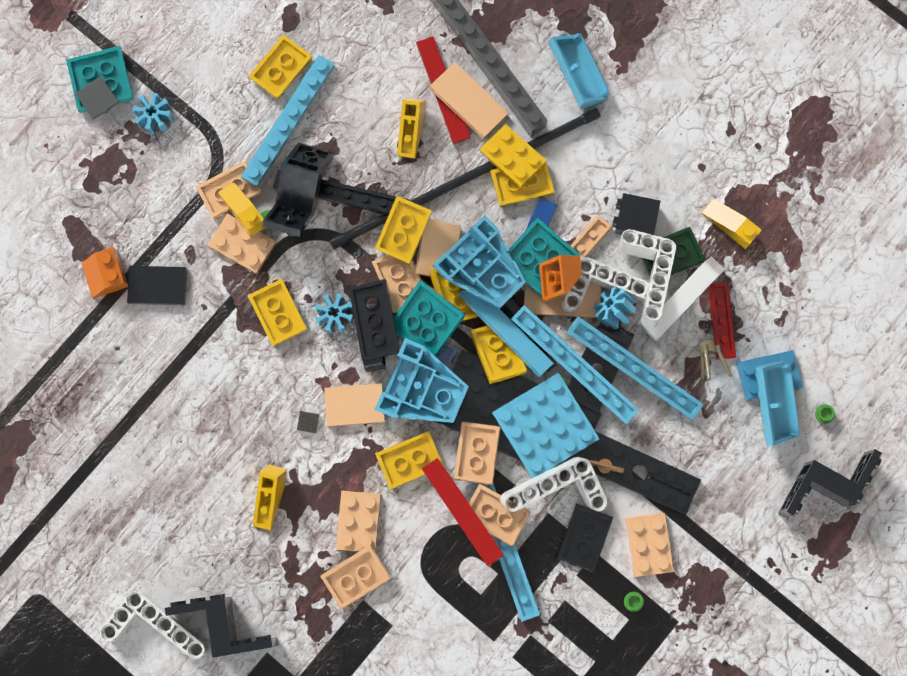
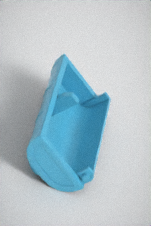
[548,33,610,109]
[755,361,800,446]

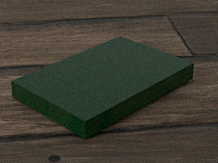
[641,227,706,276]

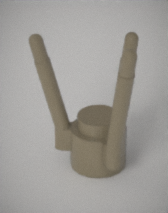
[699,340,732,380]

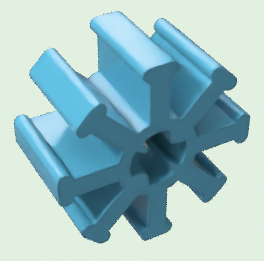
[132,93,174,135]
[593,287,636,330]
[315,293,354,334]

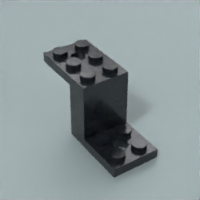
[262,142,334,237]
[778,449,882,517]
[165,594,278,658]

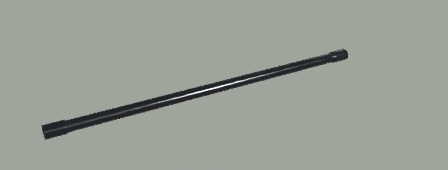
[329,107,601,250]

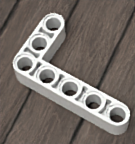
[618,229,676,329]
[642,256,725,342]
[561,257,666,313]
[500,456,607,512]
[100,591,208,659]

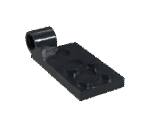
[349,279,400,373]
[568,326,635,412]

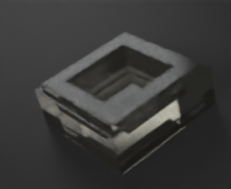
[297,411,320,433]

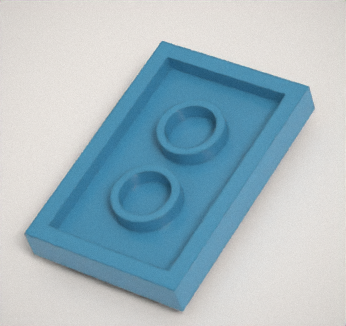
[736,350,803,400]

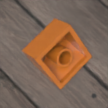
[81,247,128,299]

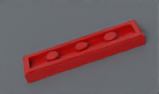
[708,282,736,360]

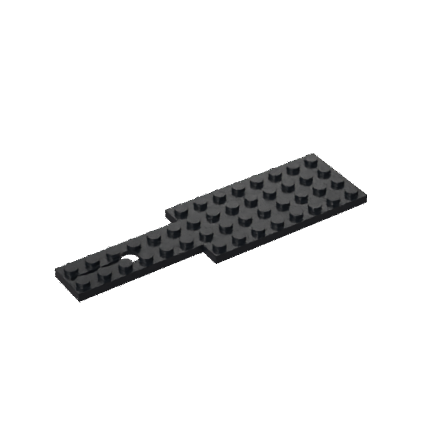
[435,349,701,515]

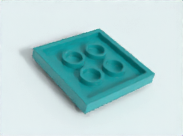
[66,46,134,113]
[508,218,580,297]
[394,280,466,357]

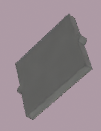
[75,77,119,120]

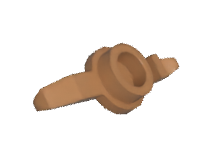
[589,459,624,473]

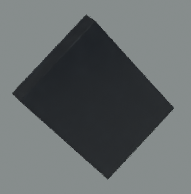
[127,266,187,305]
[557,504,613,573]

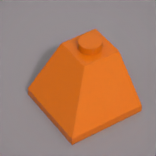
[539,255,582,301]

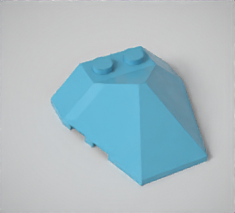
[432,215,526,309]
[375,338,469,423]

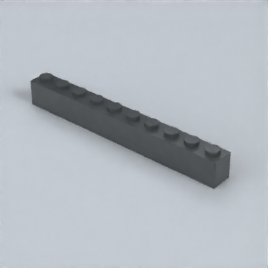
[430,0,547,137]

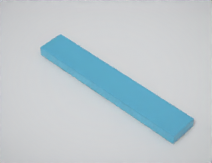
[458,290,554,377]

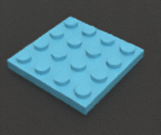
[492,373,599,478]

